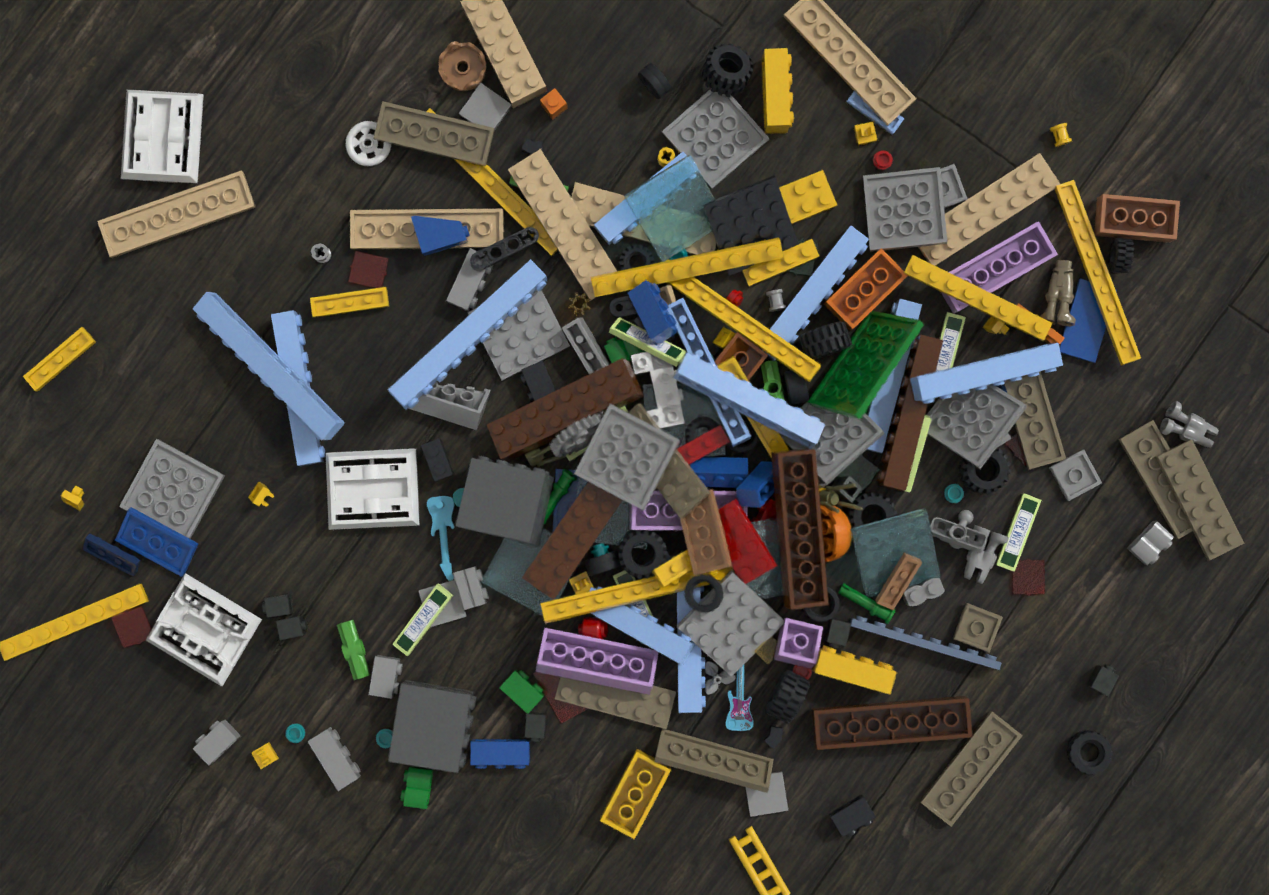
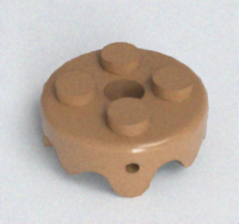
[439,41,487,91]

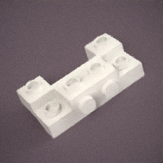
[631,352,685,429]

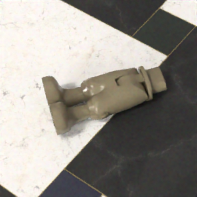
[1040,260,1076,327]

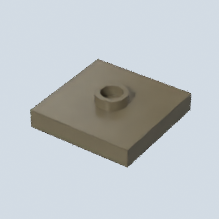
[952,603,1003,653]

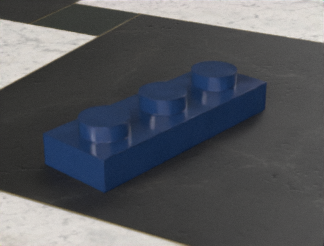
[83,533,140,577]

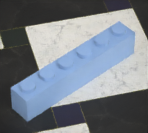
[594,152,698,245]
[589,586,694,665]

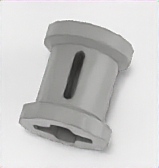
[311,244,331,263]
[766,289,786,312]

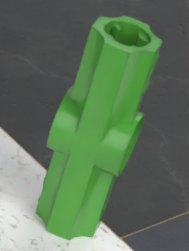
[761,360,785,401]
[337,620,370,680]

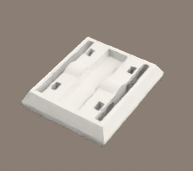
[121,90,203,183]
[326,449,419,530]
[146,573,262,686]

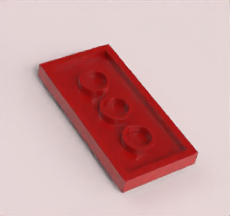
[718,499,777,584]

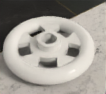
[346,121,391,166]

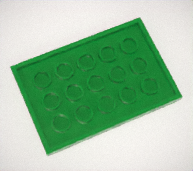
[808,311,924,419]

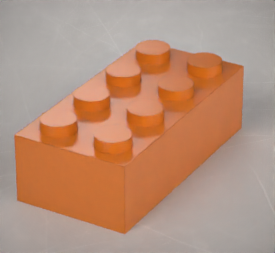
[824,248,908,331]

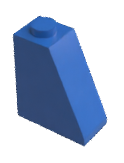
[411,216,470,256]

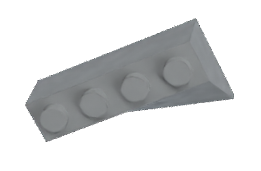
[408,382,491,430]

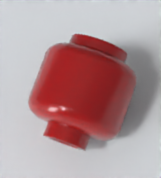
[578,617,608,639]

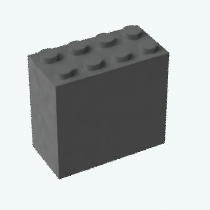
[456,456,554,546]
[388,680,477,773]

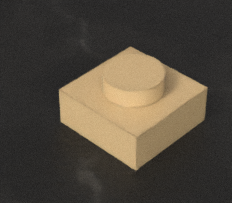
[659,285,676,305]

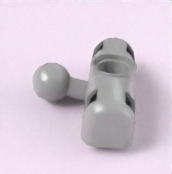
[929,510,987,553]

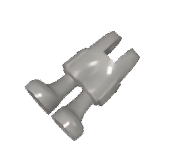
[1160,401,1219,448]
[964,525,1009,584]

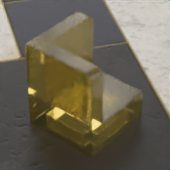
[754,636,777,664]

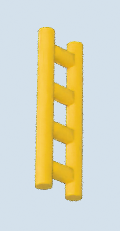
[728,826,790,895]

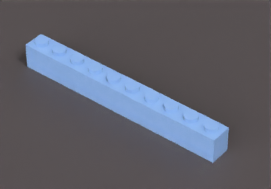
[388,259,547,410]
[193,292,345,440]

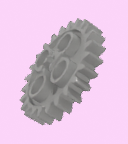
[550,414,604,457]

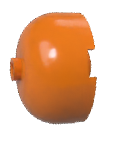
[820,505,852,563]

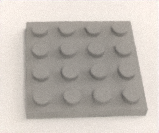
[662,89,770,189]
[863,167,947,252]
[467,290,570,381]
[927,383,1027,469]
[780,402,884,485]
[574,404,680,510]
[119,439,225,539]
[677,571,784,677]

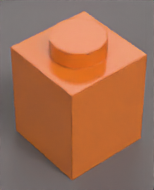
[540,88,568,119]

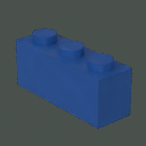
[628,280,678,344]
[690,457,748,488]
[736,461,774,507]
[471,739,530,768]

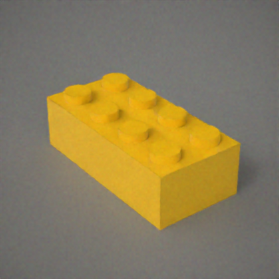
[762,48,794,134]
[811,645,897,694]
[600,749,671,839]

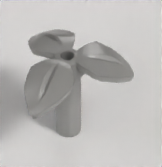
[705,661,736,695]

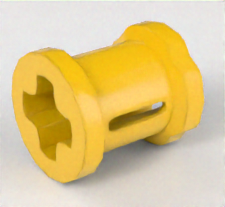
[1050,123,1072,147]
[658,147,675,167]

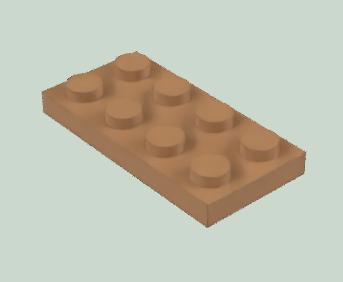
[680,490,732,576]

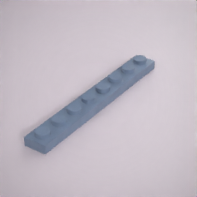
[849,615,1001,670]

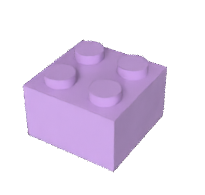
[774,618,823,669]

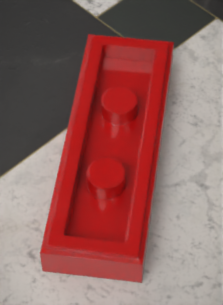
[677,425,730,465]

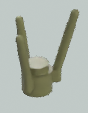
[525,445,566,467]
[819,483,863,513]

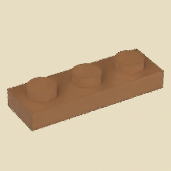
[875,553,922,610]

